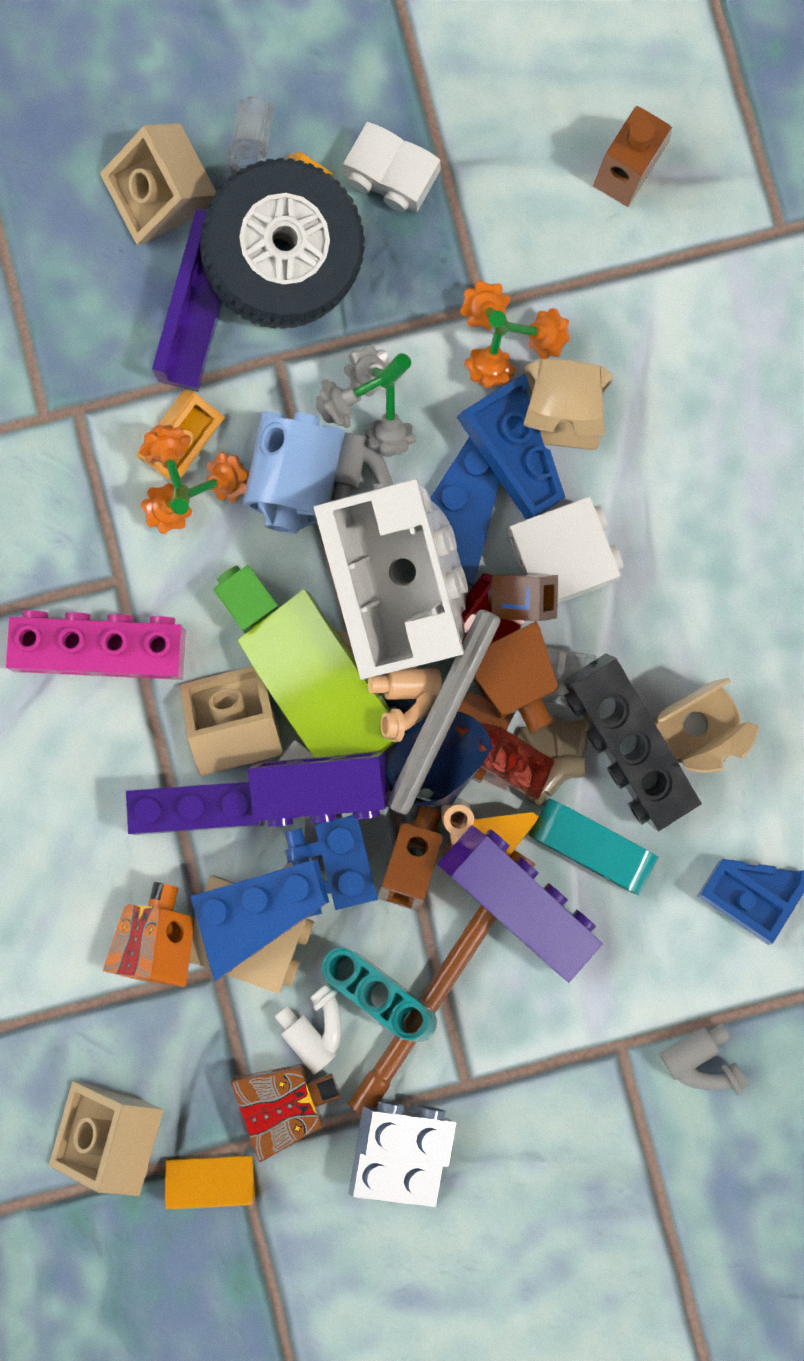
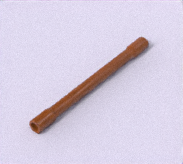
[348,850,535,1115]

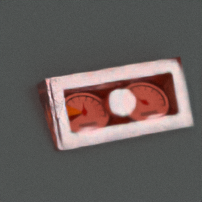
[479,723,555,800]

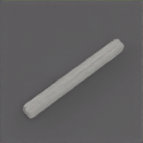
[387,610,500,814]

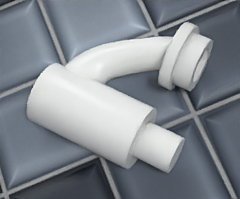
[274,983,341,1075]

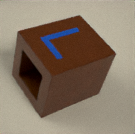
[488,573,558,621]

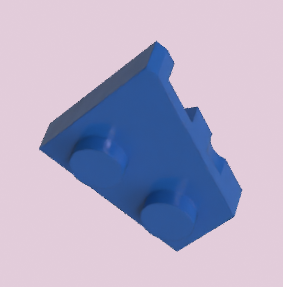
[697,859,804,945]

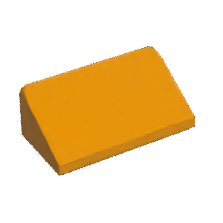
[136,389,225,482]
[165,1155,255,1209]

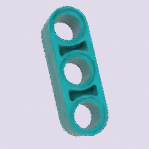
[529,798,659,896]
[322,948,437,1042]

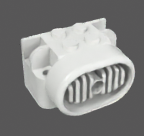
[314,479,468,680]

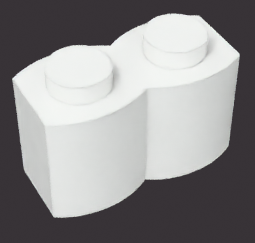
[343,122,441,213]

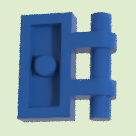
[285,815,378,917]

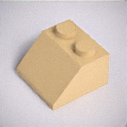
[100,123,216,245]
[180,666,283,776]
[49,1081,163,1196]

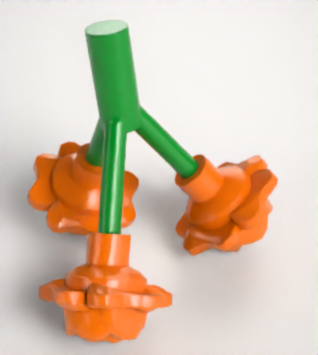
[460,280,570,388]
[139,425,249,534]

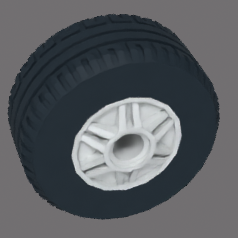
[200,158,365,329]

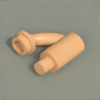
[368,668,442,742]
[441,797,474,857]

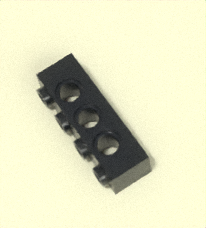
[562,653,702,832]

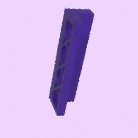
[152,208,223,392]

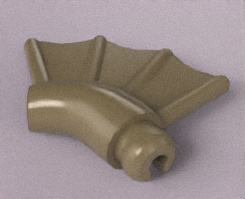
[502,715,590,806]

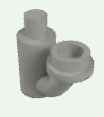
[332,432,393,501]
[659,1024,749,1095]

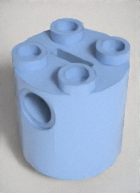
[243,411,345,534]

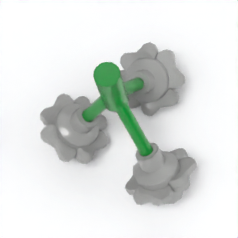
[316,344,416,457]

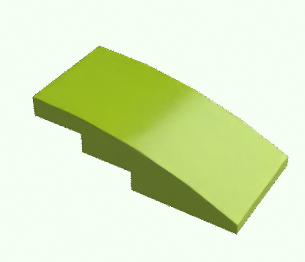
[237,589,406,757]

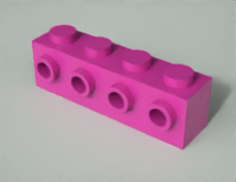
[6,610,186,680]

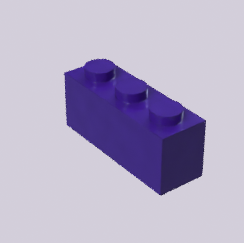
[247,751,390,827]
[126,782,263,835]

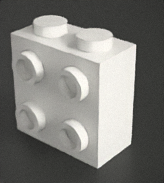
[507,496,624,604]

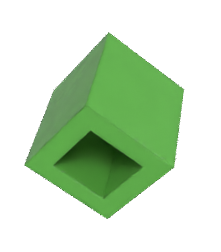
[213,564,279,634]

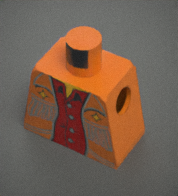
[103,882,194,988]

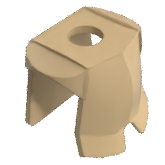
[523,359,613,450]
[654,678,759,773]

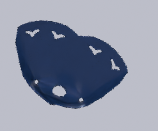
[383,696,493,807]

